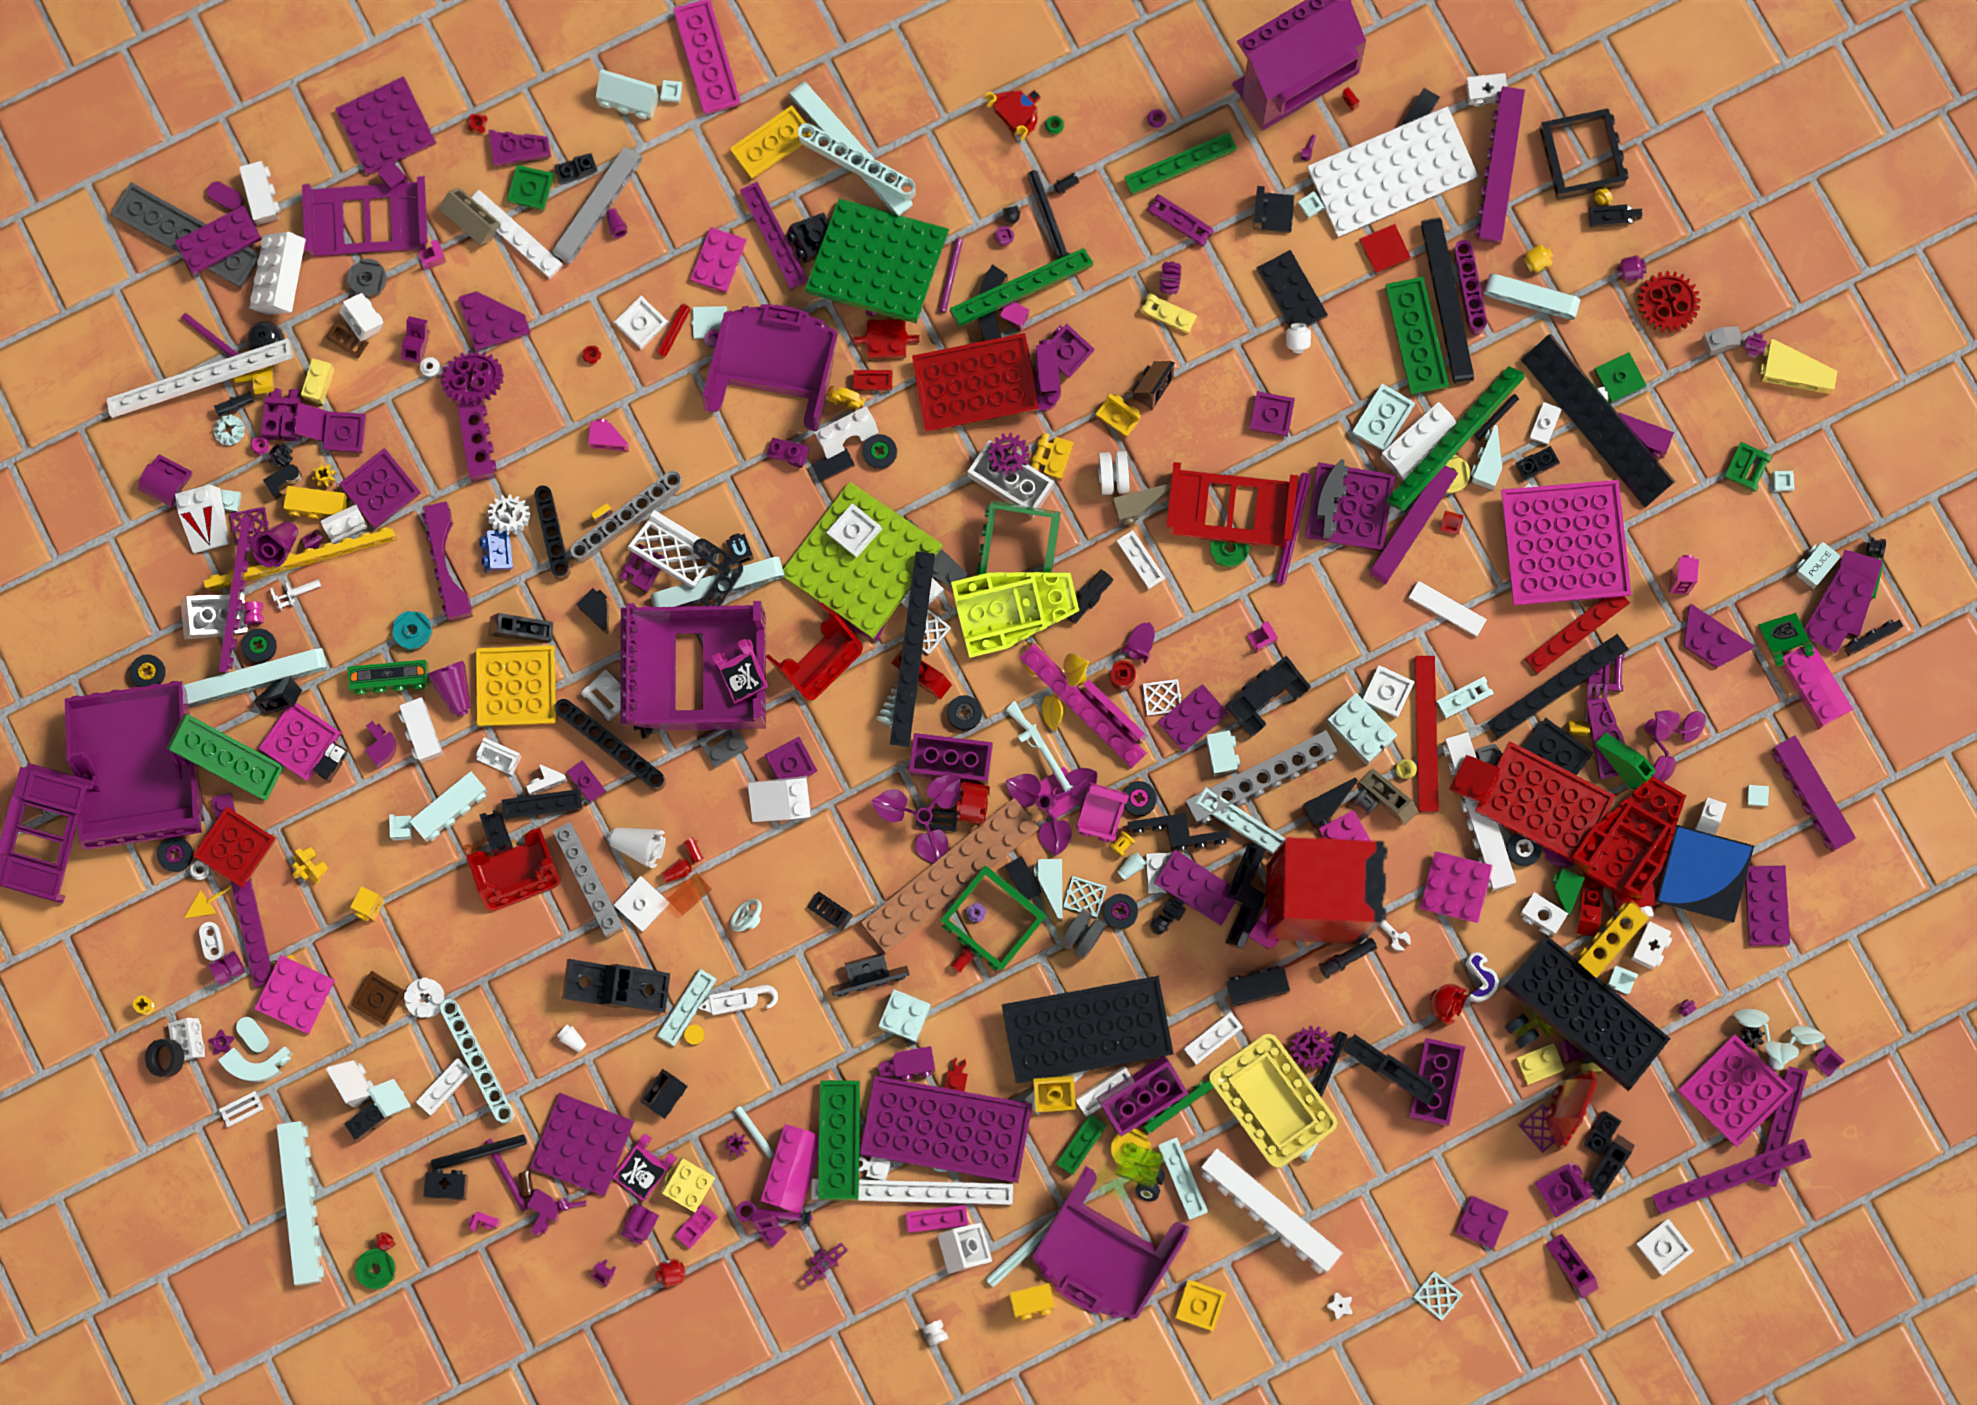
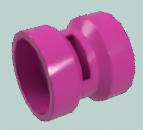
[243,602,264,625]

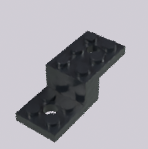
[562,959,670,1013]

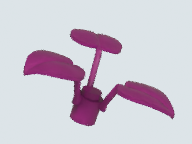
[1644,710,1706,782]
[1006,768,1098,856]
[872,775,961,864]

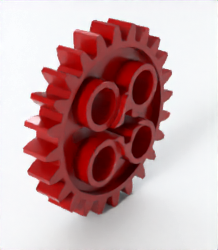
[1637,271,1701,334]

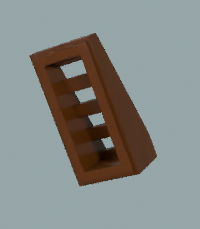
[325,321,369,359]

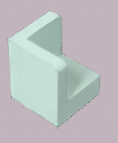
[389,814,413,840]
[1607,966,1638,995]

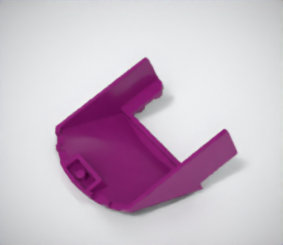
[703,304,838,431]
[1032,1166,1190,1319]

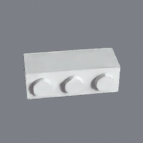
[239,161,281,226]
[398,697,444,763]

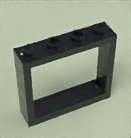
[1539,108,1629,200]

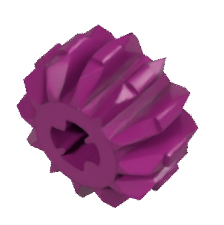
[1159,261,1182,295]

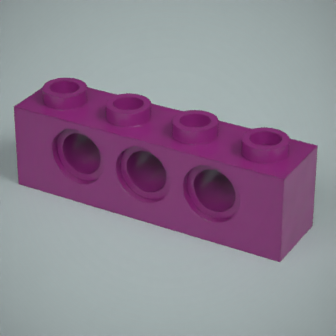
[457,401,497,482]

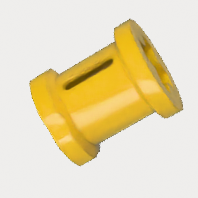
[1109,830,1135,857]
[133,995,155,1015]

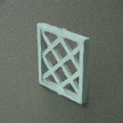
[1063,876,1107,918]
[1414,1271,1463,1321]

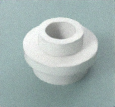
[420,357,440,377]
[190,860,210,880]

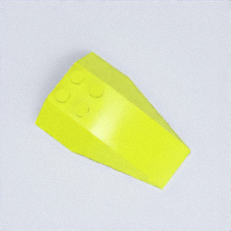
[951,572,1079,658]

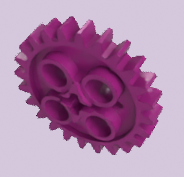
[440,350,504,406]

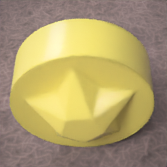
[1396,759,1417,779]

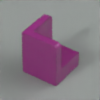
[377,160,409,189]
[1811,1045,1845,1077]

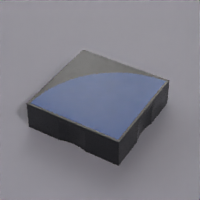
[1655,825,1754,923]

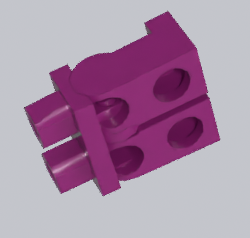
[261,388,303,442]

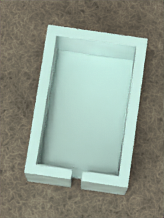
[1326,693,1397,766]

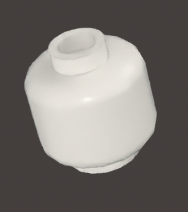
[1286,323,1311,353]

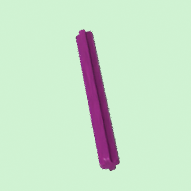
[1275,473,1311,585]

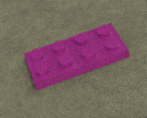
[175,205,262,275]
[1804,566,1876,653]
[1153,850,1235,926]
[1745,865,1790,946]

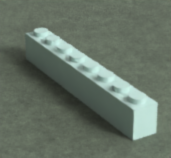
[277,1121,324,1286]

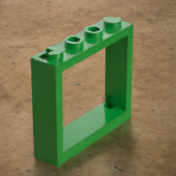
[976,501,1061,575]
[940,865,1047,971]

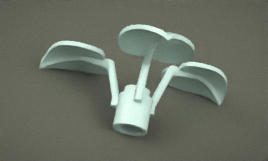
[1732,1009,1825,1069]

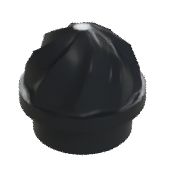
[1002,206,1021,224]
[1150,914,1170,934]

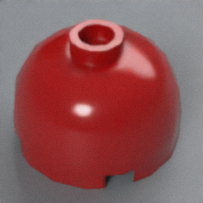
[1430,984,1467,1025]

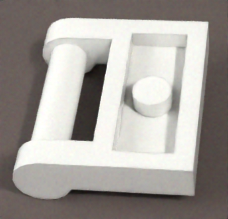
[581,669,620,721]

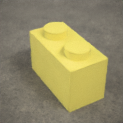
[301,359,334,405]

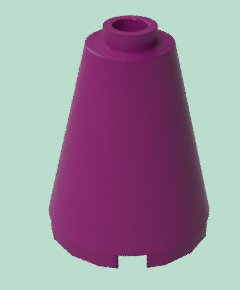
[251,521,298,568]
[427,661,471,717]

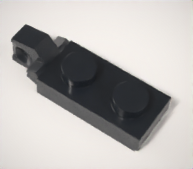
[1588,204,1643,228]

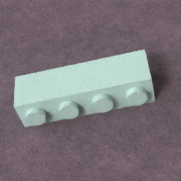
[410,771,488,842]

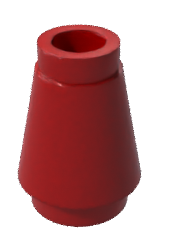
[662,858,692,883]

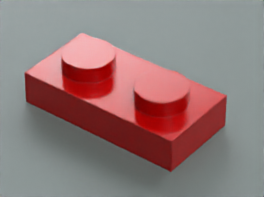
[853,370,893,391]

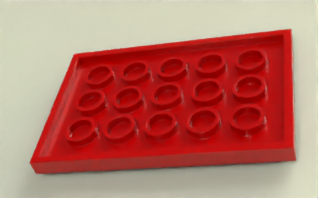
[912,333,1040,432]
[1474,741,1616,864]

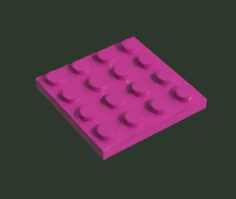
[1678,1034,1794,1148]

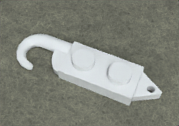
[698,985,778,1016]

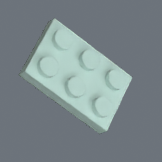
[1352,384,1415,452]

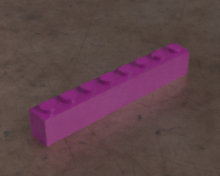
[1475,86,1525,244]

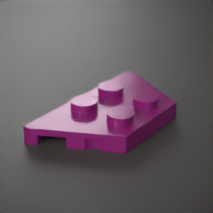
[1684,604,1755,669]

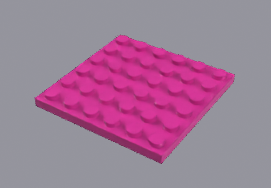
[1501,480,1632,606]

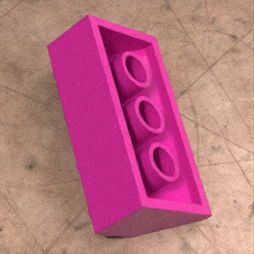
[1781,643,1854,729]
[761,1124,819,1213]

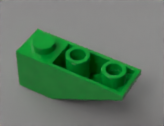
[1595,733,1656,790]

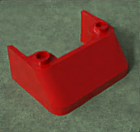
[766,602,863,701]

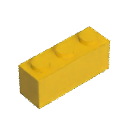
[284,486,348,520]

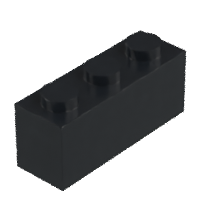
[1225,966,1290,1007]

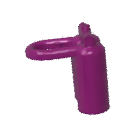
[621,1203,660,1245]

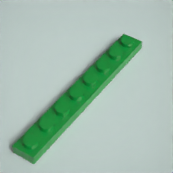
[949,248,1093,327]

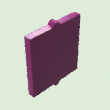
[293,402,327,442]

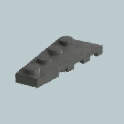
[909,520,968,588]

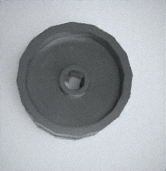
[1060,908,1107,960]

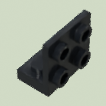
[1253,186,1295,233]

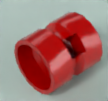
[1110,661,1136,691]

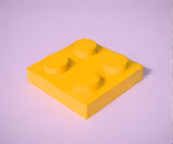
[1175,1280,1226,1332]

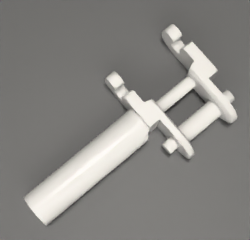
[270,579,321,610]

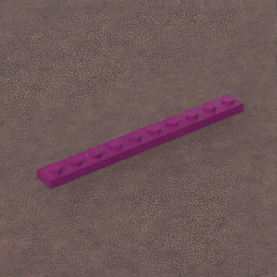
[212,793,273,988]

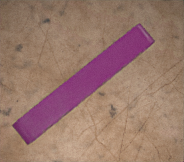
[1369,465,1458,585]

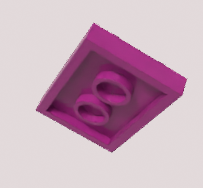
[1158,684,1229,752]

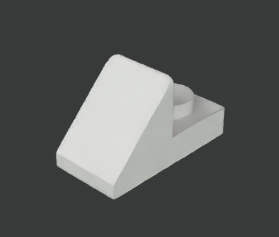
[526,764,568,796]

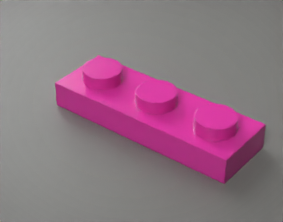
[906,1205,968,1233]

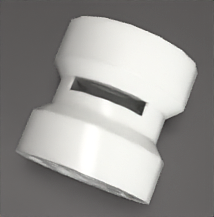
[923,1320,949,1346]

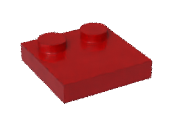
[1449,754,1503,805]

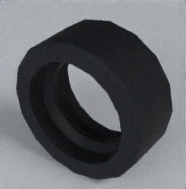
[145,1039,185,1077]

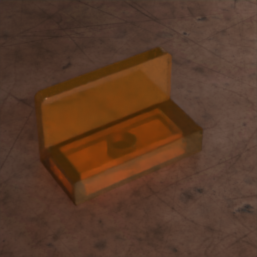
[668,872,712,916]

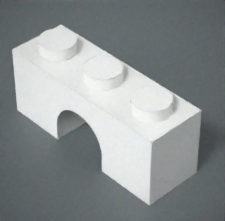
[814,406,879,459]

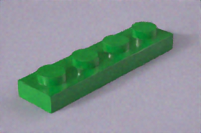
[1144,1081,1214,1135]

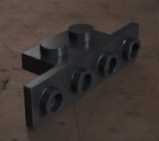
[830,953,910,997]

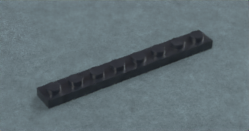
[1487,633,1629,739]

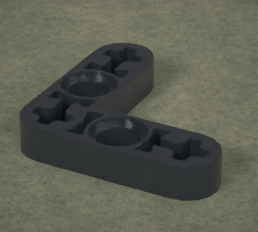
[693,539,744,606]

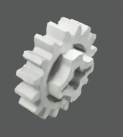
[488,495,530,535]

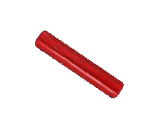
[657,304,691,357]

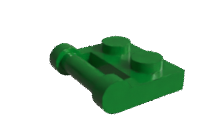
[1724,442,1772,492]

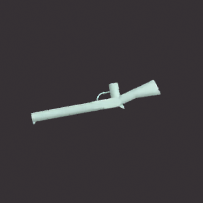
[1006,701,1073,792]

